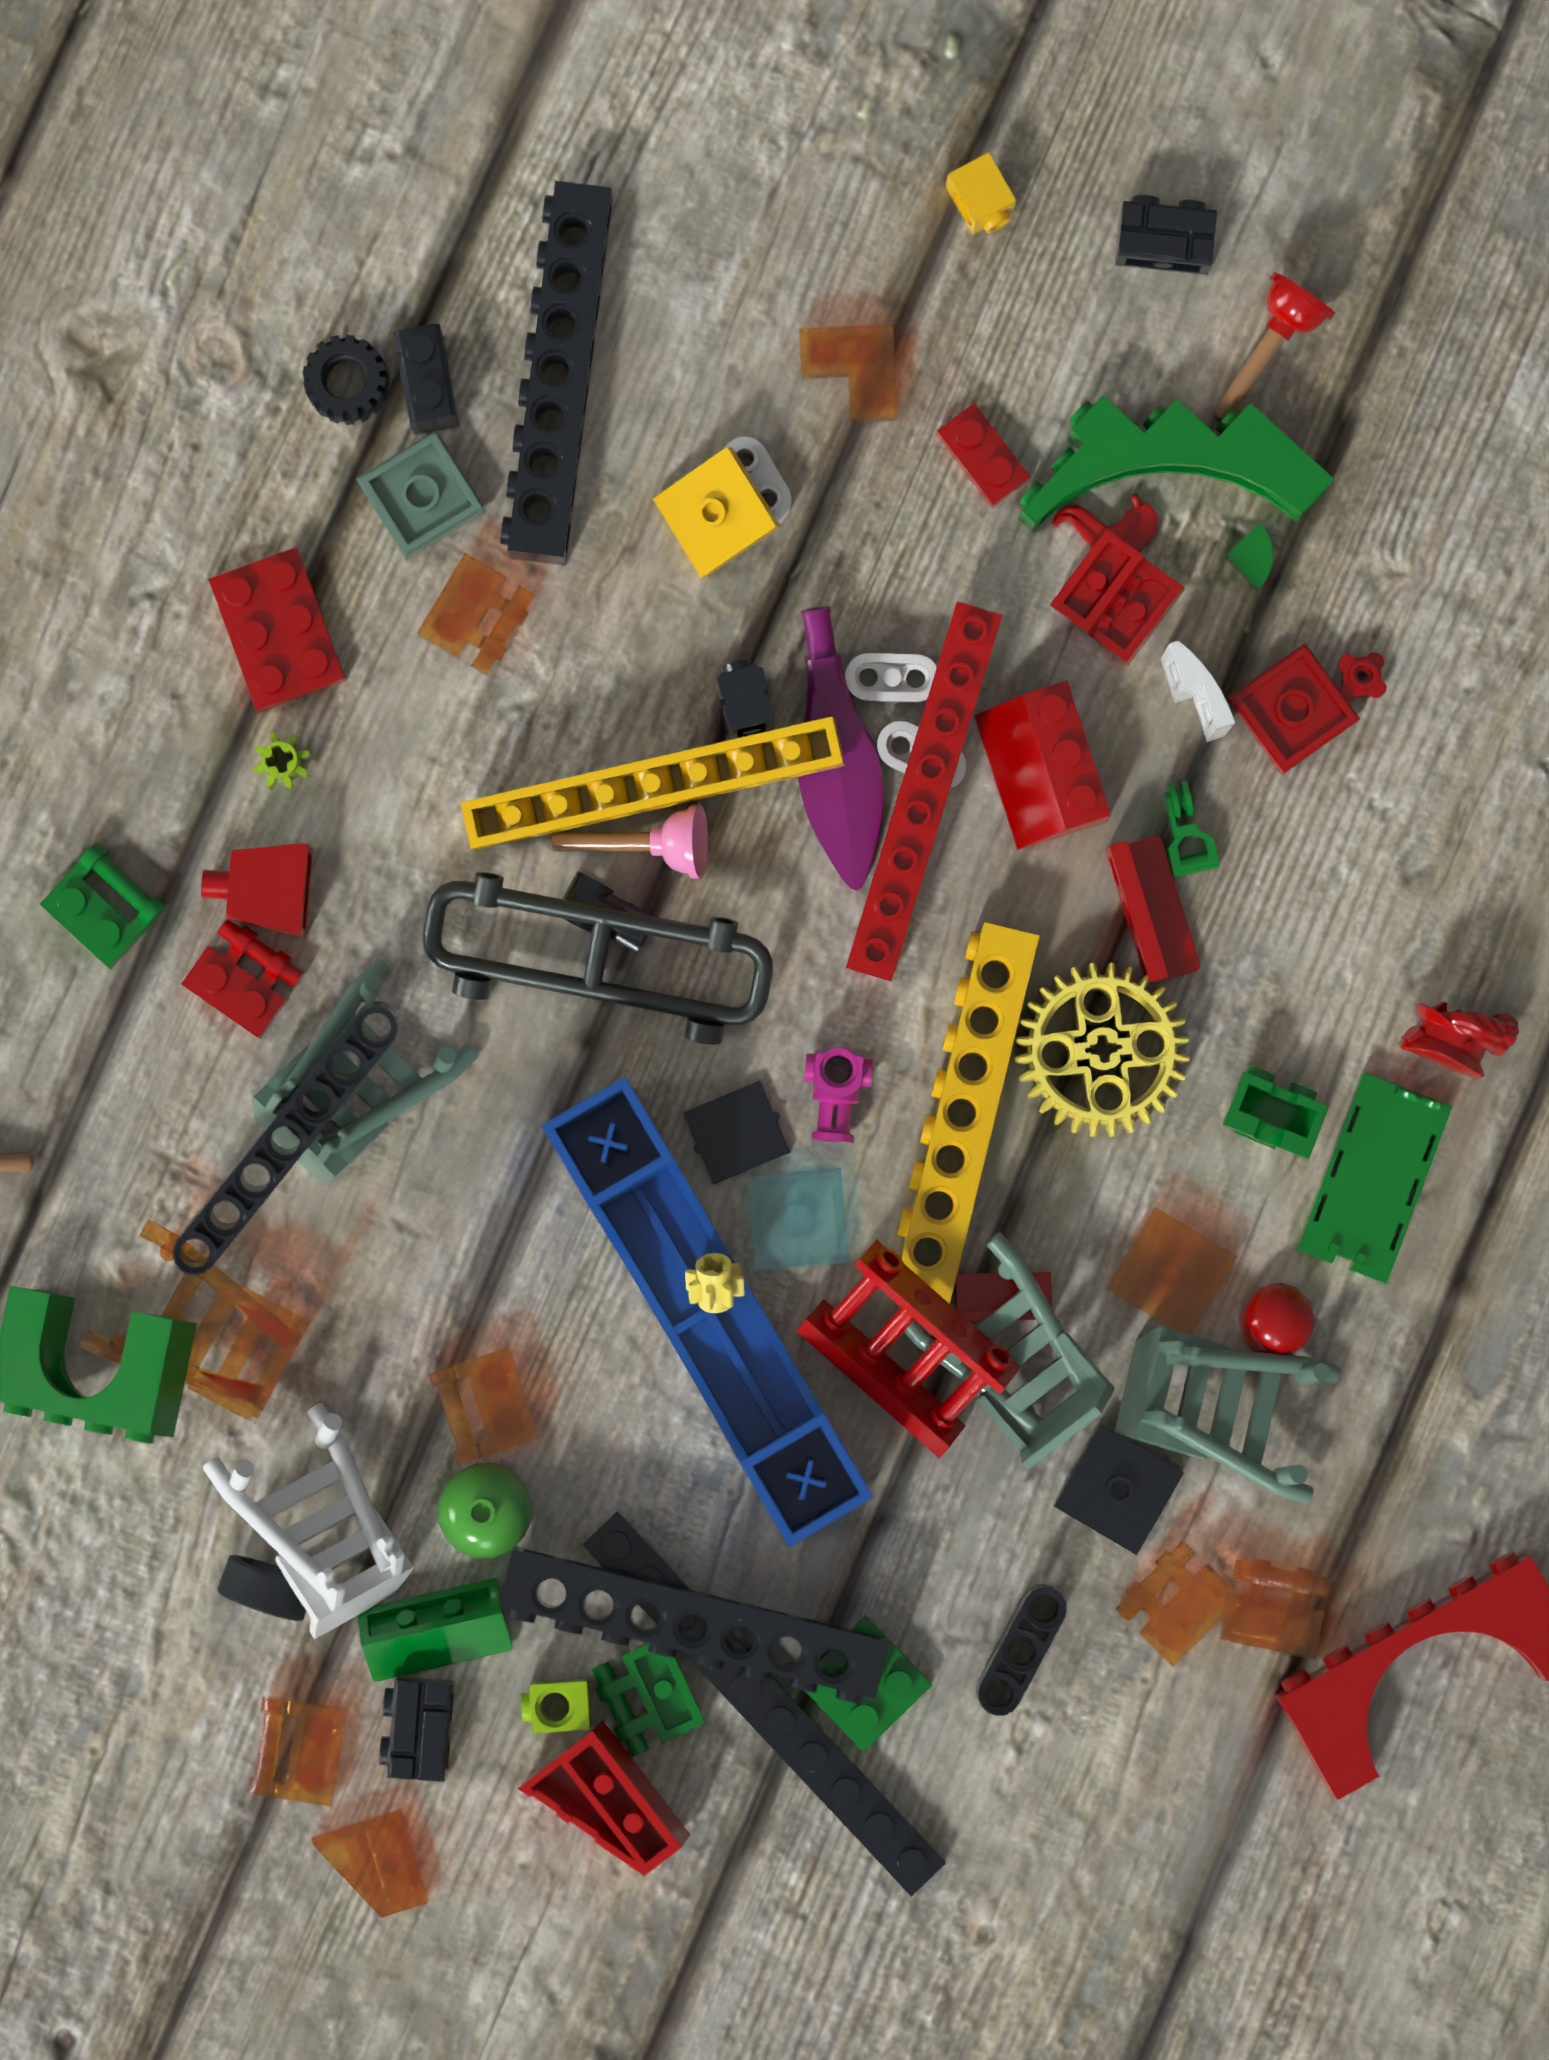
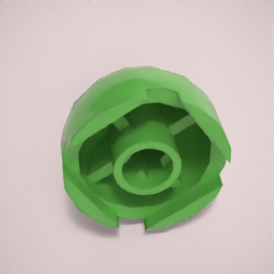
[437,1463,532,1558]

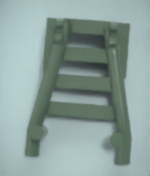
[252,958,479,1185]
[904,1232,1115,1470]
[1114,1326,1340,1504]

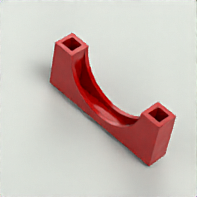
[1274,1551,1549,1801]

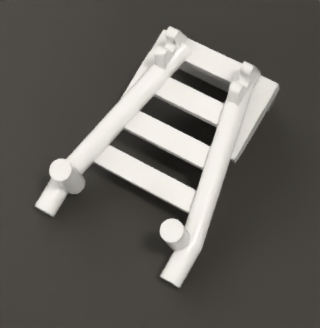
[203,1403,414,1639]

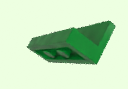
[357,1577,513,1682]

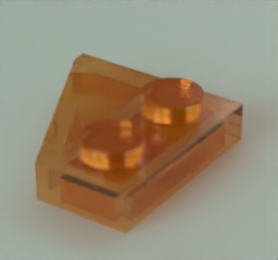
[311,1808,429,1918]

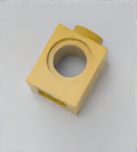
[946,152,1016,235]

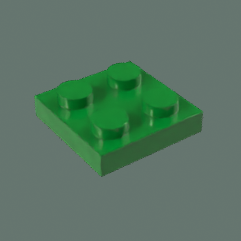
[805,1615,933,1753]

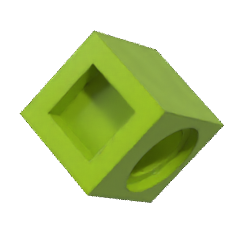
[521,1677,592,1733]

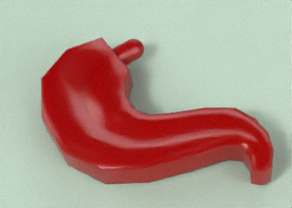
[1052,493,1158,552]

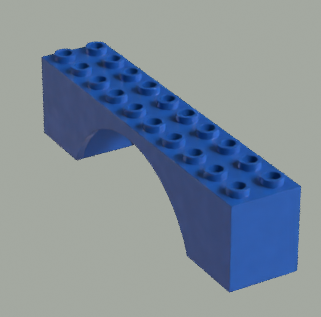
[541,1077,873,1547]

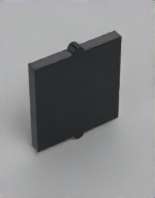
[684,1081,790,1185]

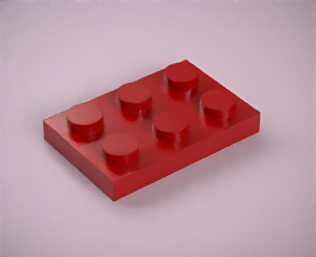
[208,547,346,713]

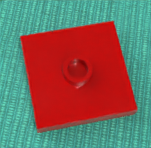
[1227,643,1360,775]

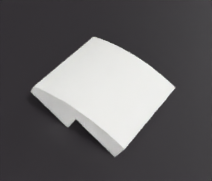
[1160,641,1235,742]

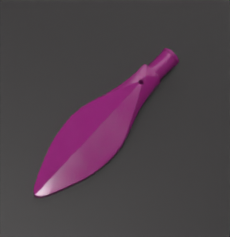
[798,606,883,891]

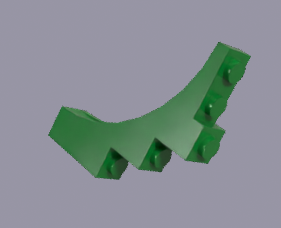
[1018,395,1334,532]

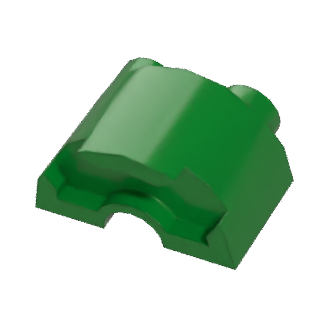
[1222,1066,1329,1159]

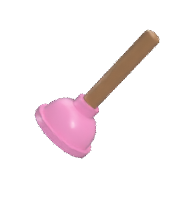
[551,804,708,879]

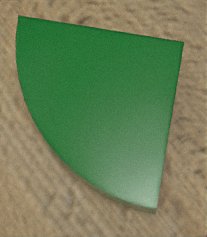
[1225,523,1273,591]

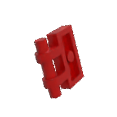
[181,919,305,1039]

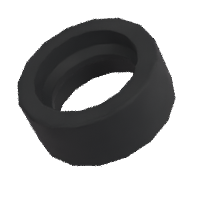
[217,1555,307,1621]

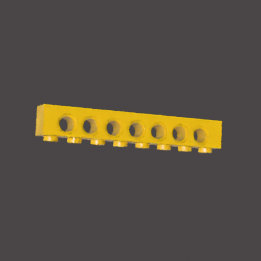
[460,717,846,850]
[897,922,1040,1304]

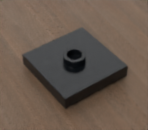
[1053,1424,1185,1555]

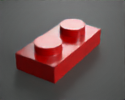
[936,403,1031,508]

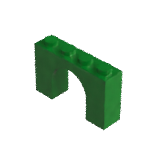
[0,1286,197,1444]

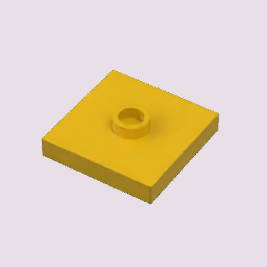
[653,447,781,578]

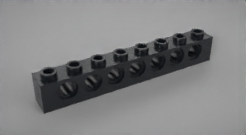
[500,181,613,566]
[498,1546,889,1704]

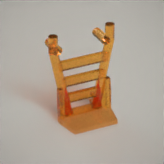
[80,1219,311,1424]

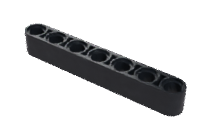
[173,1001,399,1275]

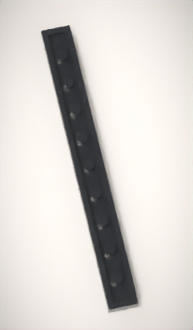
[582,1511,946,1897]

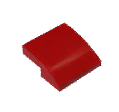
[1050,529,1185,665]

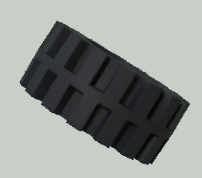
[303,335,390,425]

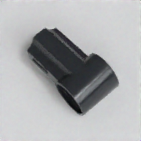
[562,871,654,954]

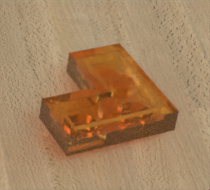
[799,324,898,423]

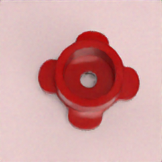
[1337,652,1387,701]

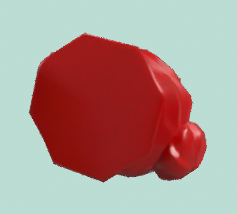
[1398,1002,1519,1079]

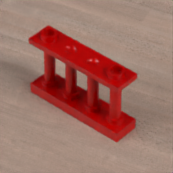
[796,1239,1021,1458]

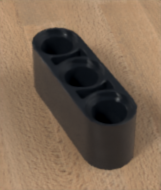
[976,1584,1067,1716]

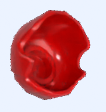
[1239,1283,1315,1355]

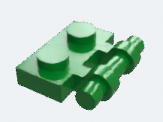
[591,1643,706,1757]

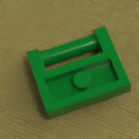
[40,842,167,969]

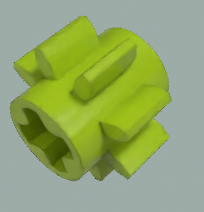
[252,732,312,792]

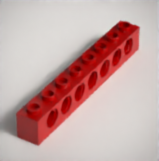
[846,601,1003,982]

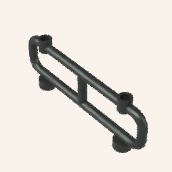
[423,872,773,1045]

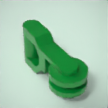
[1164,779,1220,878]

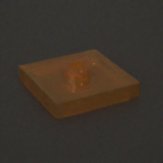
[1105,1207,1237,1335]

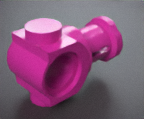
[804,1047,873,1143]

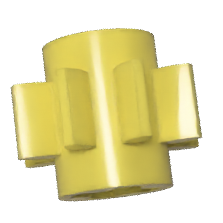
[685,1253,745,1313]

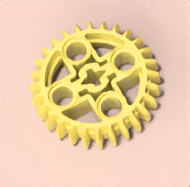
[1014,963,1190,1138]

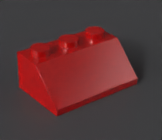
[974,681,1111,851]

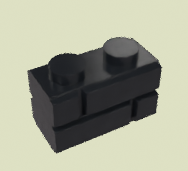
[1115,195,1217,275]
[393,324,460,434]
[716,660,774,740]
[379,1677,455,1782]

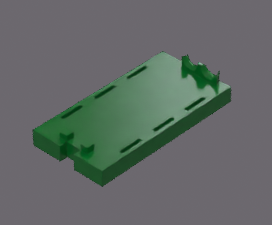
[1295,1072,1453,1284]

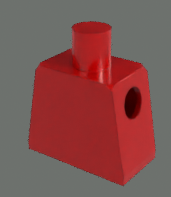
[201,843,313,938]

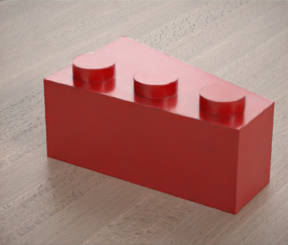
[518,1720,691,1876]

